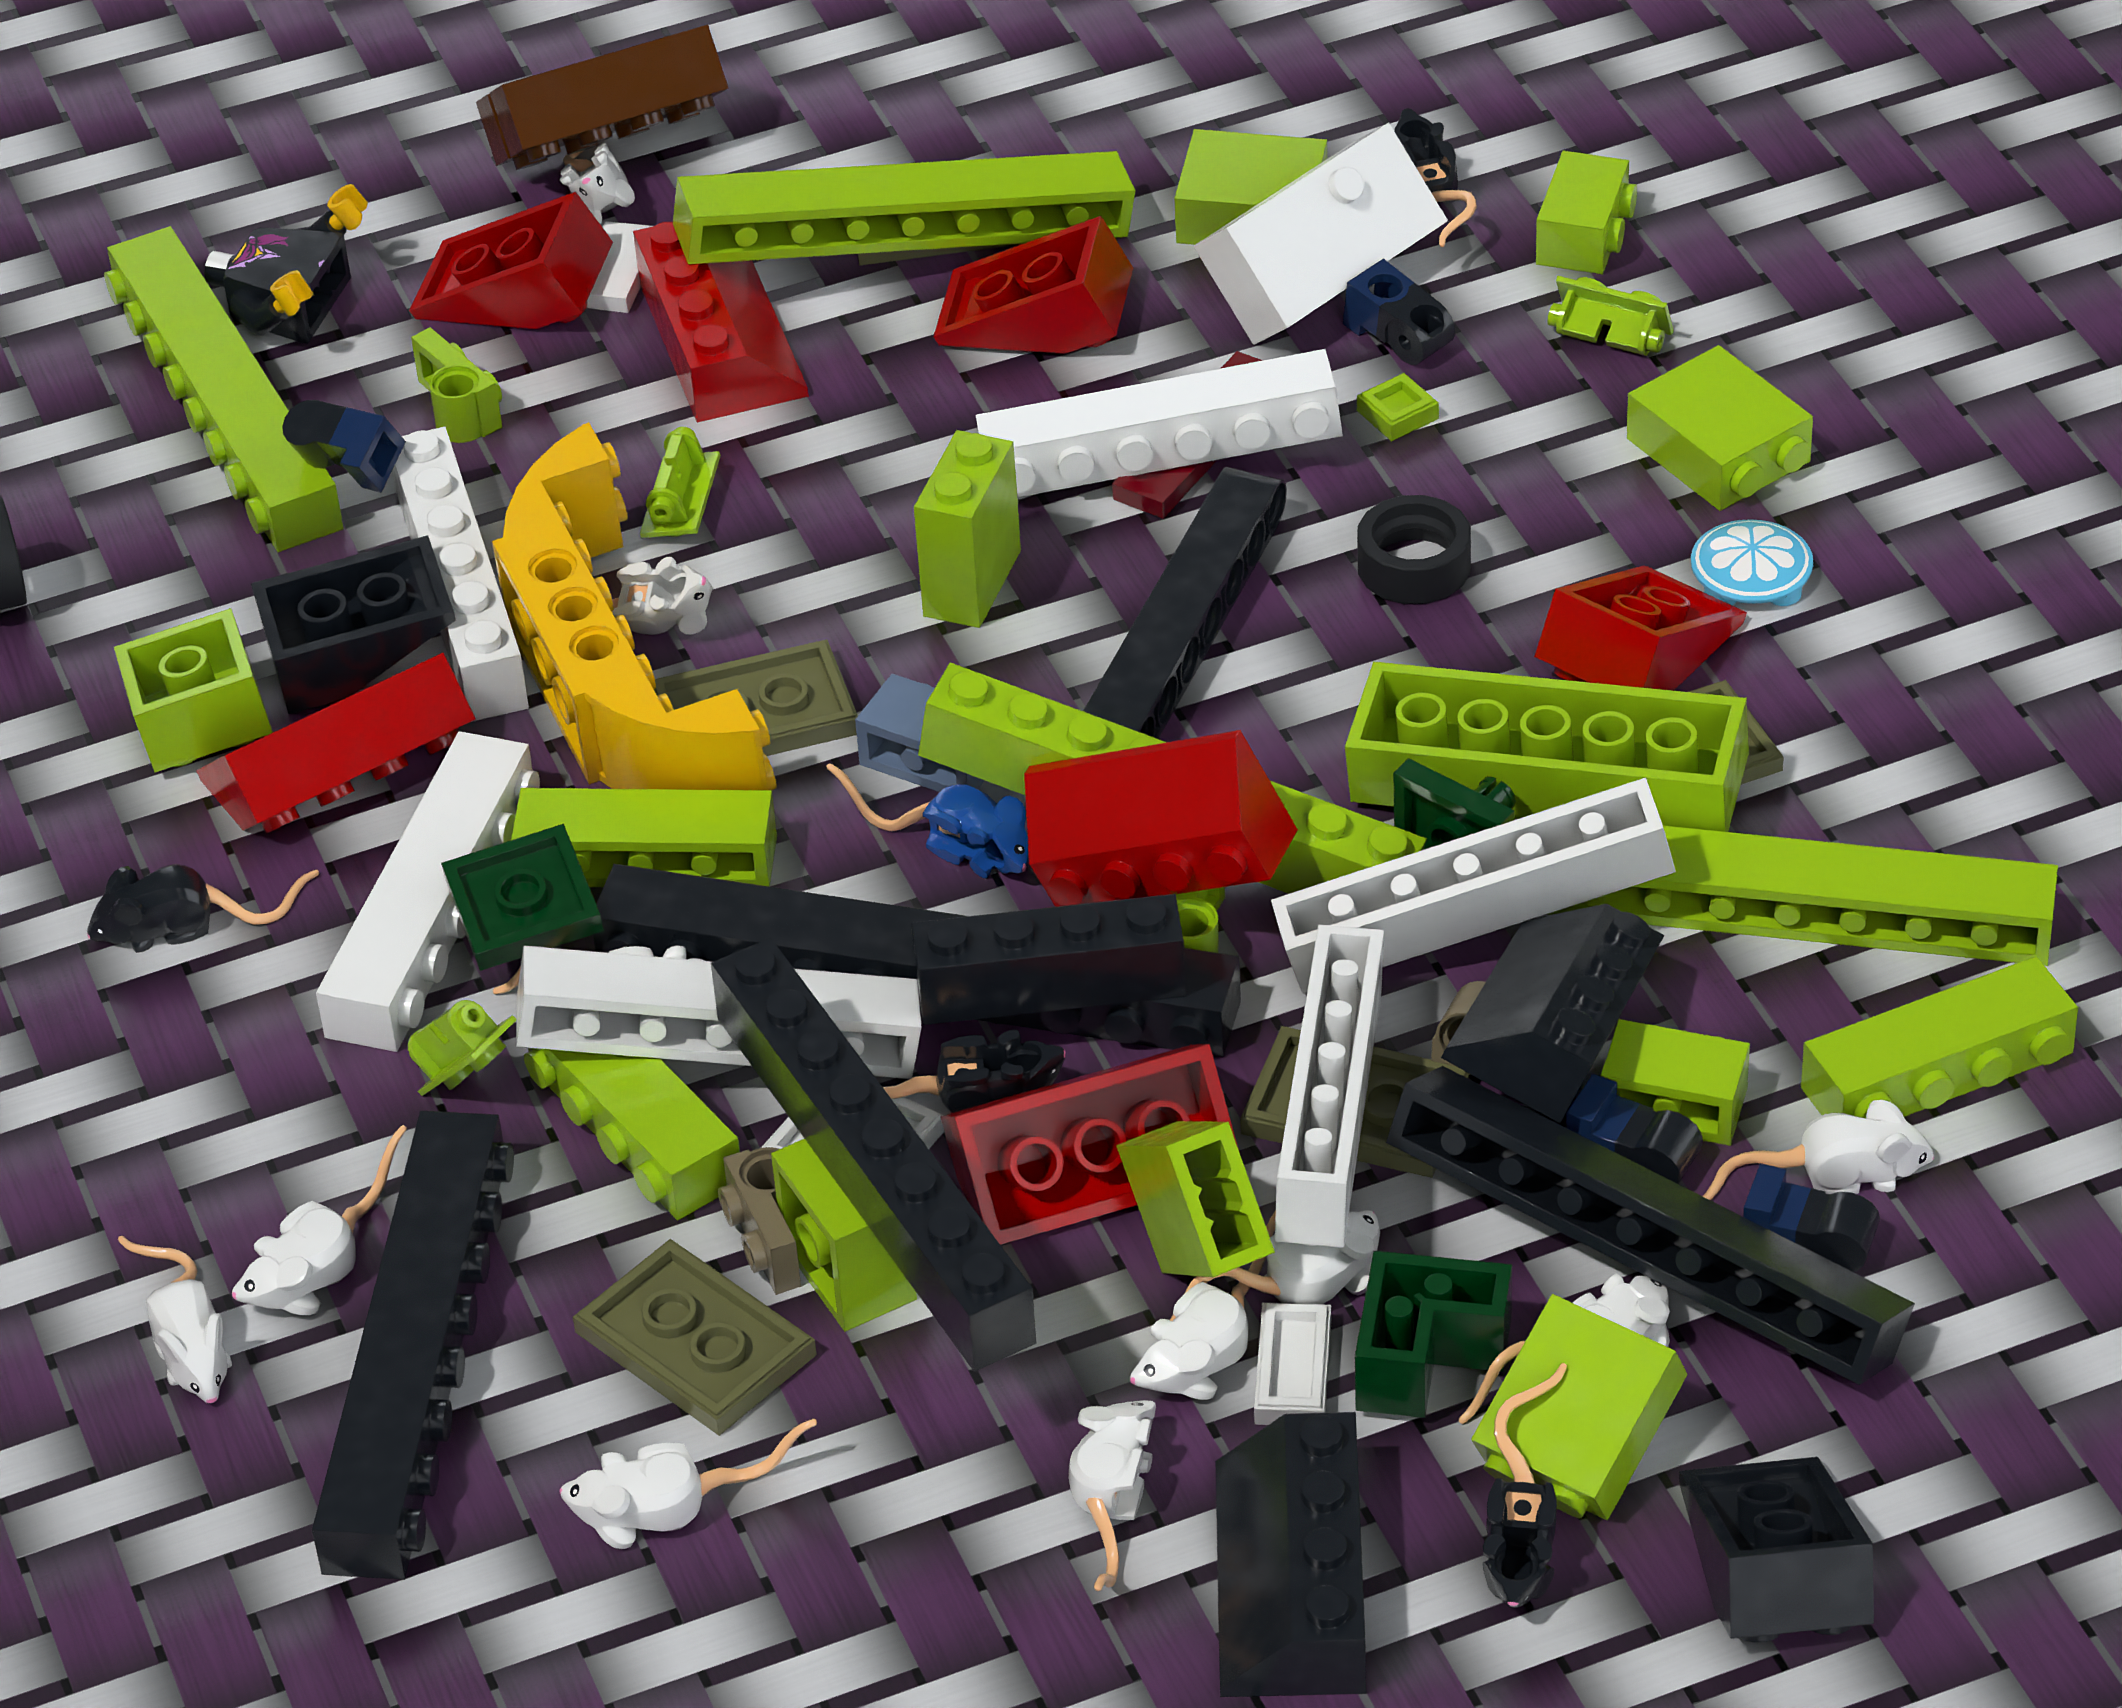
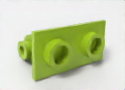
[1547,276,1674,356]
[640,427,721,538]
[408,1000,517,1096]

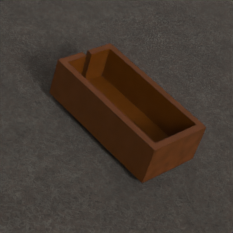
[476,24,729,170]

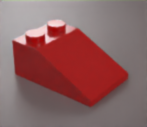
[409,192,613,329]
[933,216,1134,353]
[1534,565,1747,691]

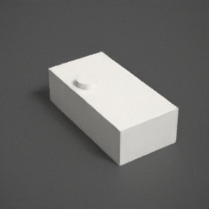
[1193,123,1448,345]

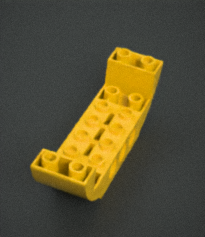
[492,422,777,790]

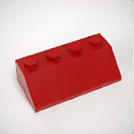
[633,222,809,423]
[196,652,476,834]
[1024,730,1298,907]
[940,1044,1239,1245]

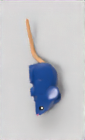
[826,763,1029,879]

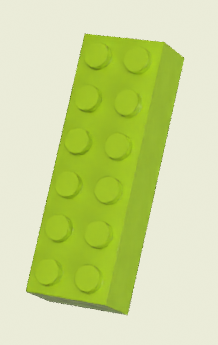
[1345,661,1749,832]

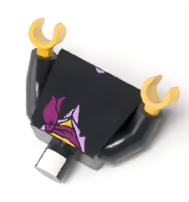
[204,184,368,344]

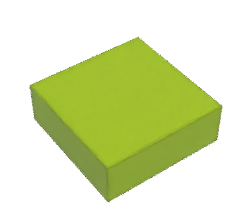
[1357,373,1439,442]

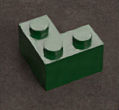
[1355,1251,1512,1418]

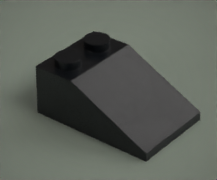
[251,535,456,714]
[1679,1457,1874,1642]

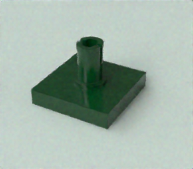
[1393,758,1516,850]
[441,824,604,971]

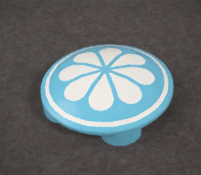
[1691,519,1813,606]

